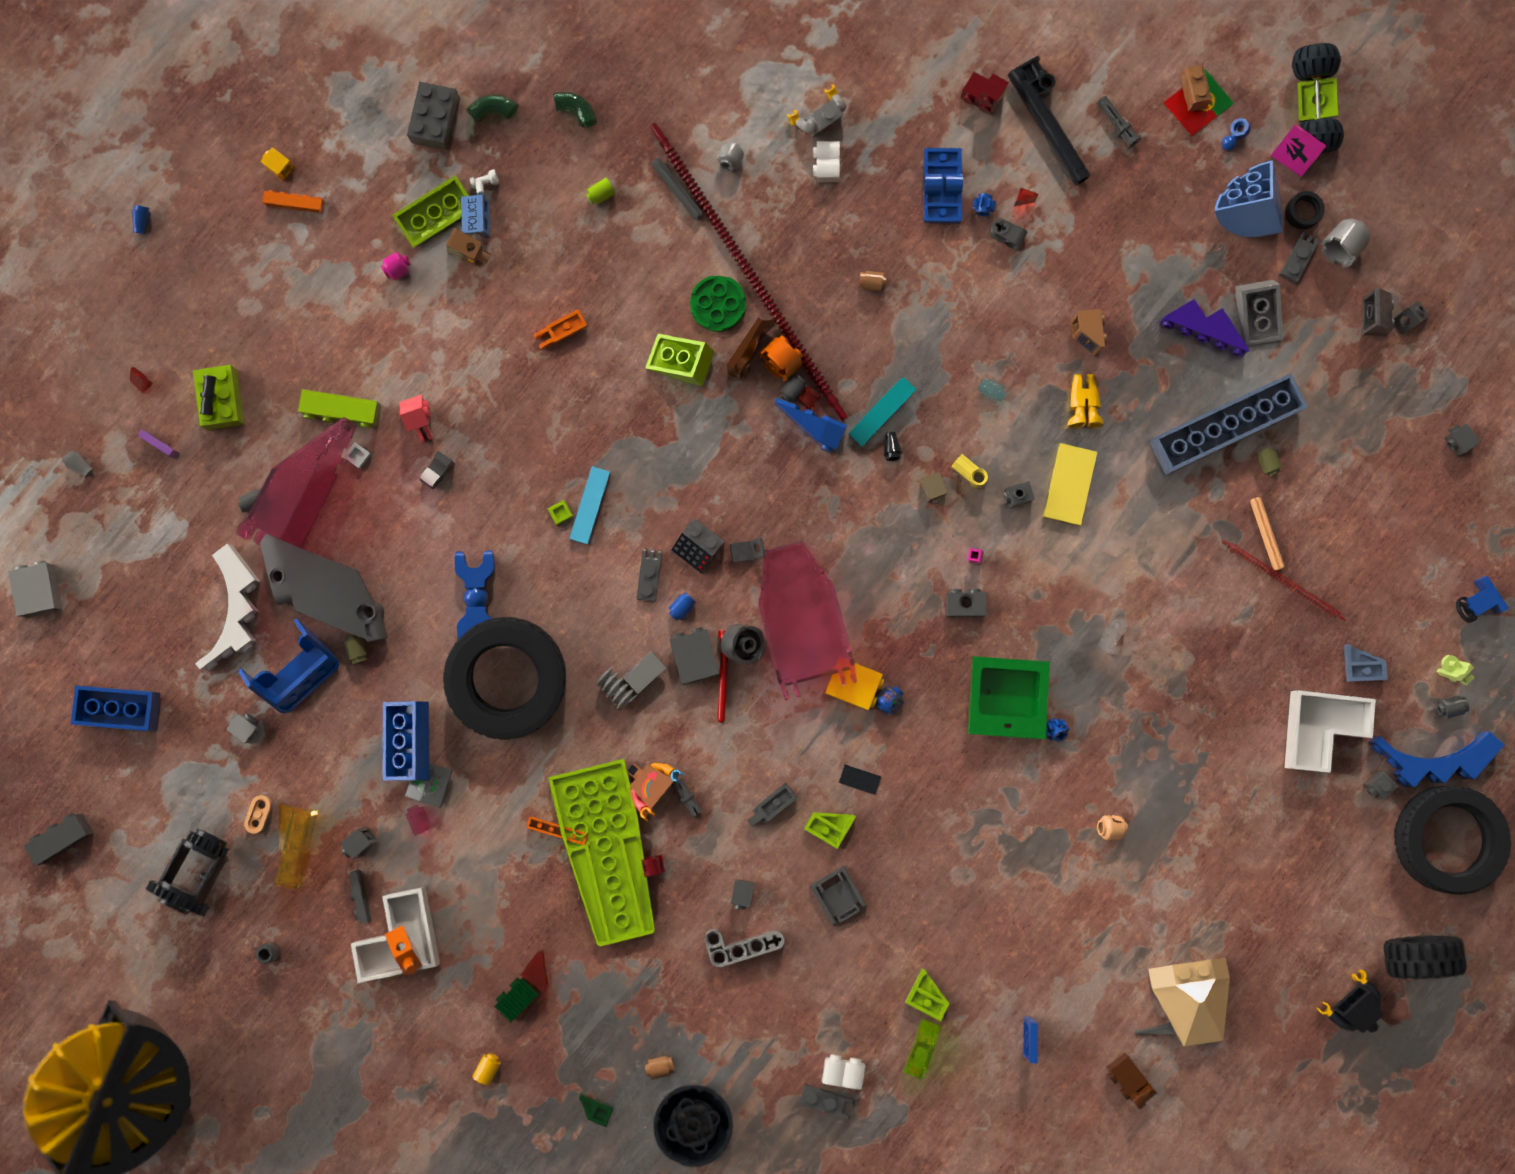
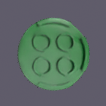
[690,275,746,332]

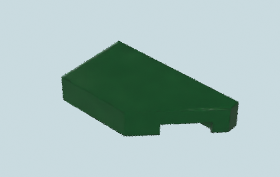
[579,1094,614,1127]

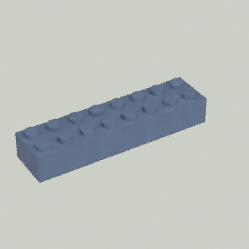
[1149,373,1308,475]

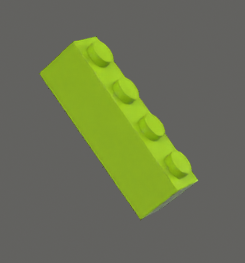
[298,389,381,429]

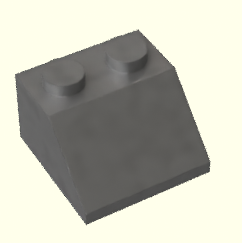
[1362,288,1395,335]

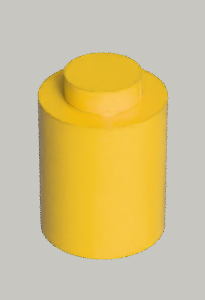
[472,1053,501,1086]

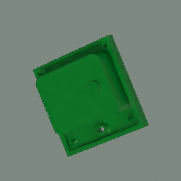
[967,656,1050,739]

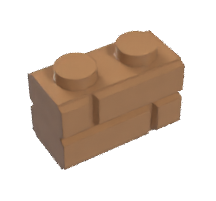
[1180,64,1212,111]

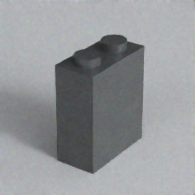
[670,627,720,685]

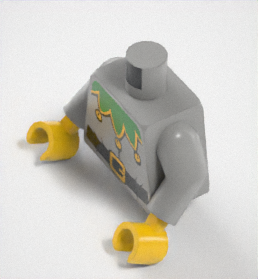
[787,84,846,136]

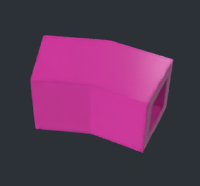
[968,548,984,565]

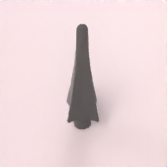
[1134,1022,1177,1035]

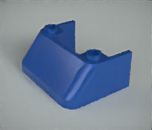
[238,618,339,713]

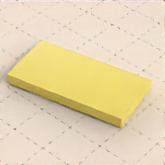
[1043,443,1097,526]

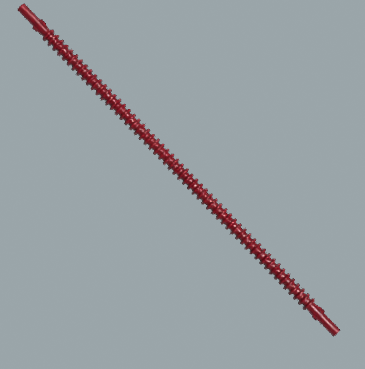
[650,123,848,422]

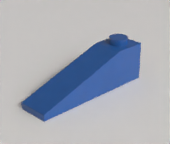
[775,398,847,453]

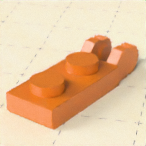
[534,309,588,350]

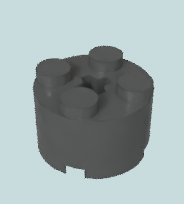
[721,624,767,665]

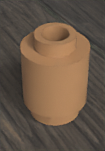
[859,271,887,292]
[645,1056,675,1080]

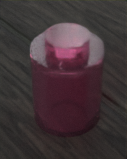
[405,804,433,836]

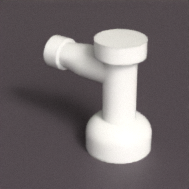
[470,169,499,195]

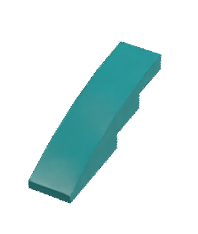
[849,376,917,446]

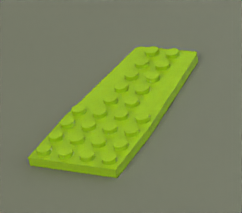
[548,759,655,946]

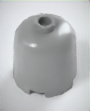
[1321,218,1370,268]

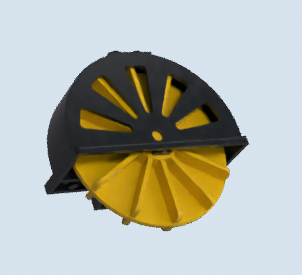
[23,1000,192,1174]

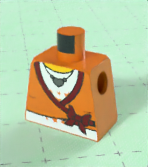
[385,925,422,975]

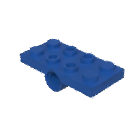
[924,148,963,223]

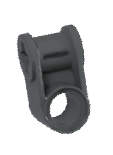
[989,218,1028,250]

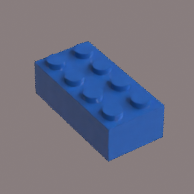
[71,685,161,731]
[383,701,429,781]

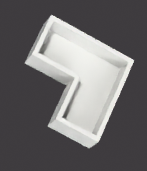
[1284,691,1376,773]
[351,886,440,983]

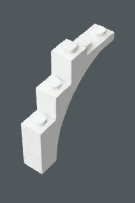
[195,544,260,671]

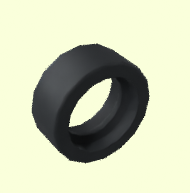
[1285,191,1325,230]

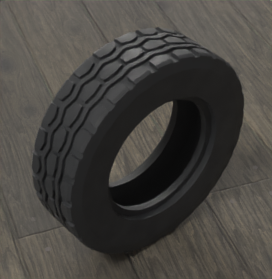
[443,617,566,740]

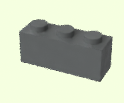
[24,813,94,866]

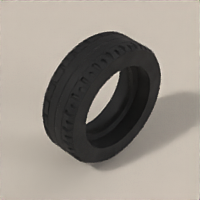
[1394,786,1511,895]

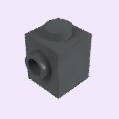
[1444,424,1480,456]
[1003,481,1035,508]
[1363,771,1398,799]
[731,879,754,910]

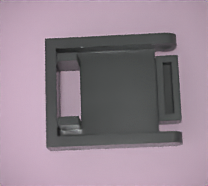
[810,866,867,927]

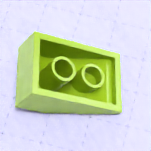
[646,334,715,386]

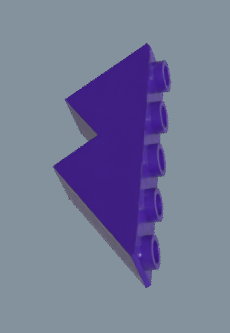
[1160,299,1250,357]

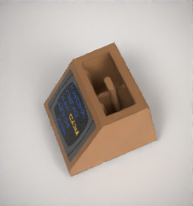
[1071,309,1107,356]

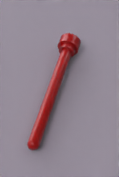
[717,630,728,723]

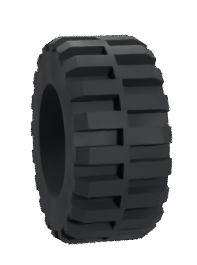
[1383,935,1467,979]

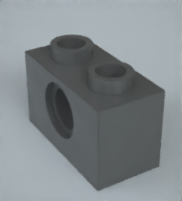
[945,589,986,617]
[340,827,379,859]

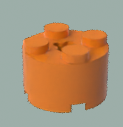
[759,335,803,381]

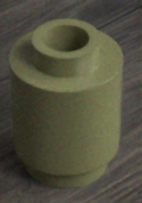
[1257,447,1282,477]
[344,635,368,664]

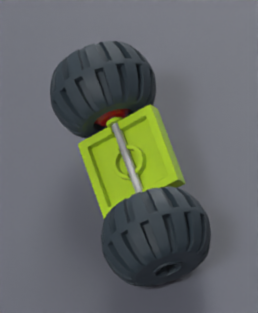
[1292,43,1344,153]

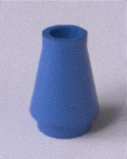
[131,205,151,234]

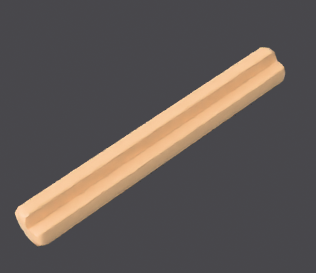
[1250,497,1284,571]

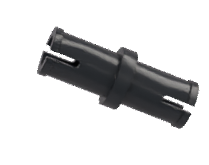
[200,375,217,416]

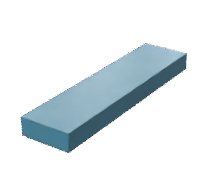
[569,467,611,545]

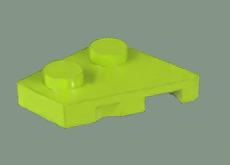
[804,812,856,849]

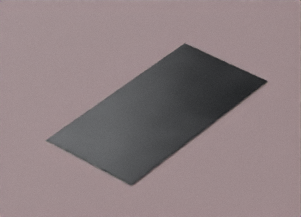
[839,764,881,795]

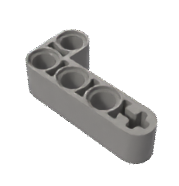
[705,928,784,967]

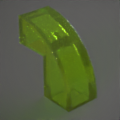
[903,1019,940,1080]

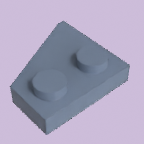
[1344,644,1388,682]

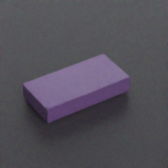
[138,429,179,458]

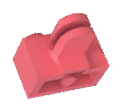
[400,395,433,443]

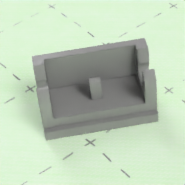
[622,651,666,694]

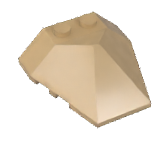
[1148,958,1230,1047]

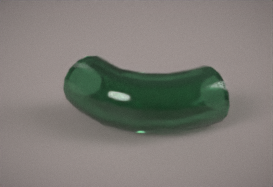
[553,92,597,127]
[466,94,519,122]

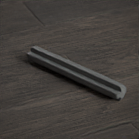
[651,158,703,220]

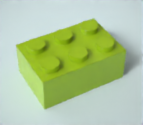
[193,365,245,430]

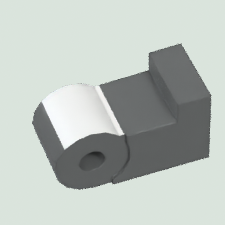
[420,451,455,490]

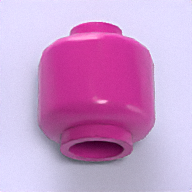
[381,252,411,280]

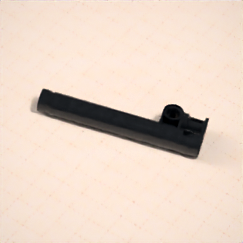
[1007,56,1091,186]

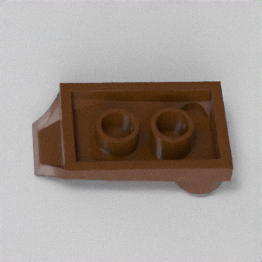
[727,317,776,379]

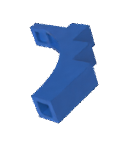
[1369,732,1505,787]

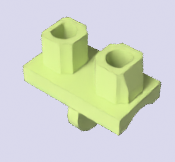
[1436,655,1475,686]

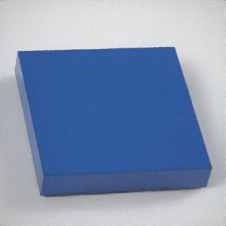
[1024,1016,1038,1064]

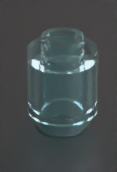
[977,377,1007,403]

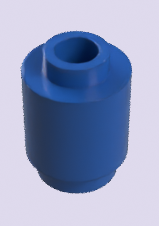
[669,592,696,621]

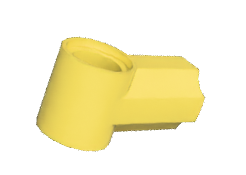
[951,454,988,489]

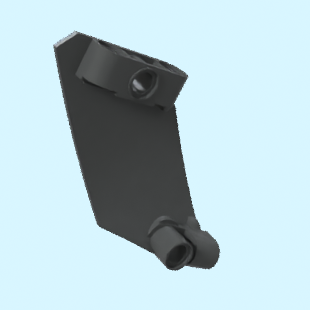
[260,533,388,642]

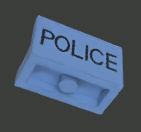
[461,195,490,237]

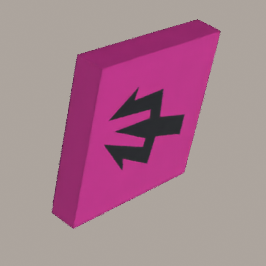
[1271,123,1326,177]

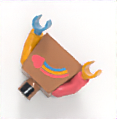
[627,763,685,822]

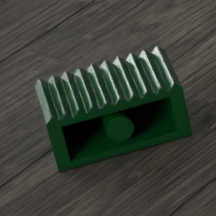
[494,976,541,1023]

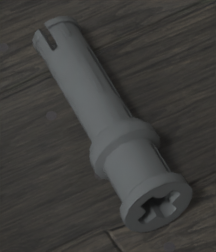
[1097,96,1141,149]

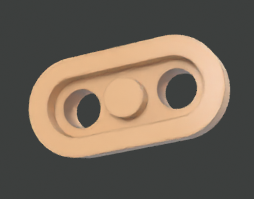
[244,795,272,834]

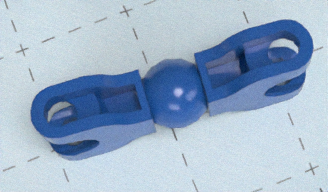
[455,550,495,640]

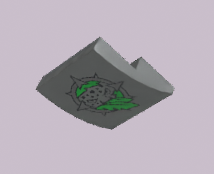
[405,762,453,808]

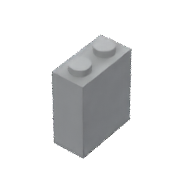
[8,561,62,618]

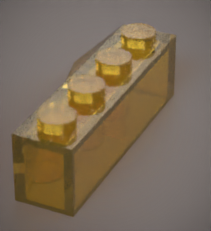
[275,803,317,889]

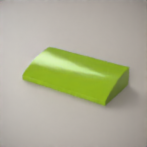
[392,175,469,248]

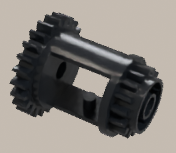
[146,828,229,917]

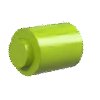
[586,177,616,205]

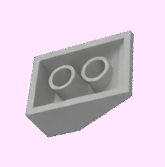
[1235,280,1283,346]

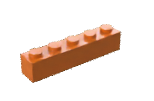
[262,190,325,214]
[526,816,588,845]

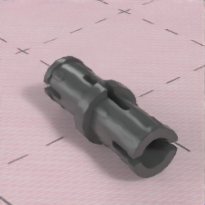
[671,778,703,817]

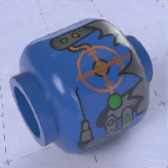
[876,686,905,715]

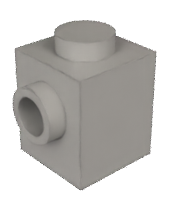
[226,713,262,743]

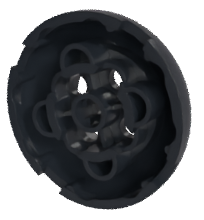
[653,1084,733,1167]

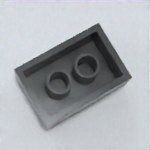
[407,82,460,150]

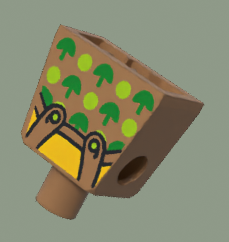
[446,228,491,265]

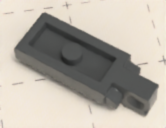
[747,782,798,827]

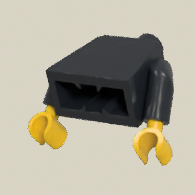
[1317,970,1382,1033]

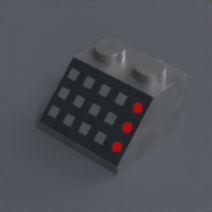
[671,518,725,573]

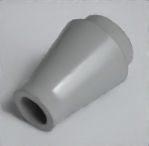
[62,450,93,478]

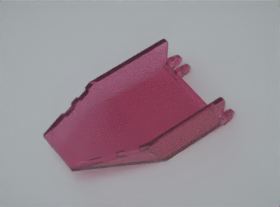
[236,417,357,547]
[758,541,857,700]

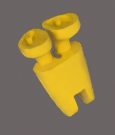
[1068,374,1104,428]

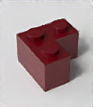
[961,72,1009,115]

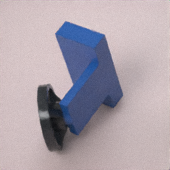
[1456,576,1509,623]

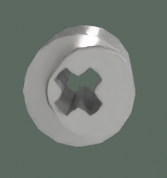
[596,666,638,709]

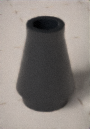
[884,432,902,461]

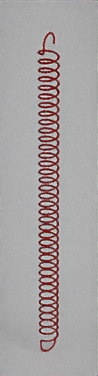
[1222,540,1346,621]

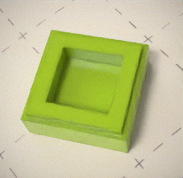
[548,500,573,526]

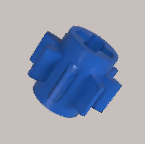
[972,193,996,216]
[1046,718,1070,742]

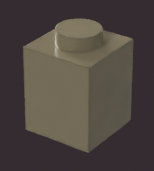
[920,472,948,503]

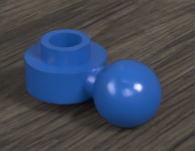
[1221,118,1251,151]

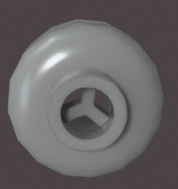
[717,142,744,172]

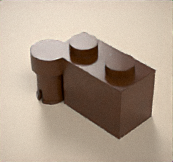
[1106,1053,1158,1109]

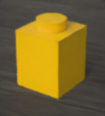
[260,147,295,181]

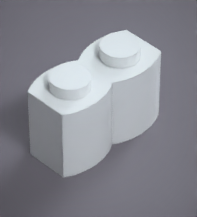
[813,141,840,182]
[822,1054,865,1090]

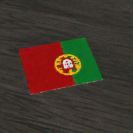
[1163,70,1234,136]

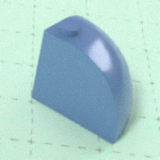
[1215,160,1283,237]

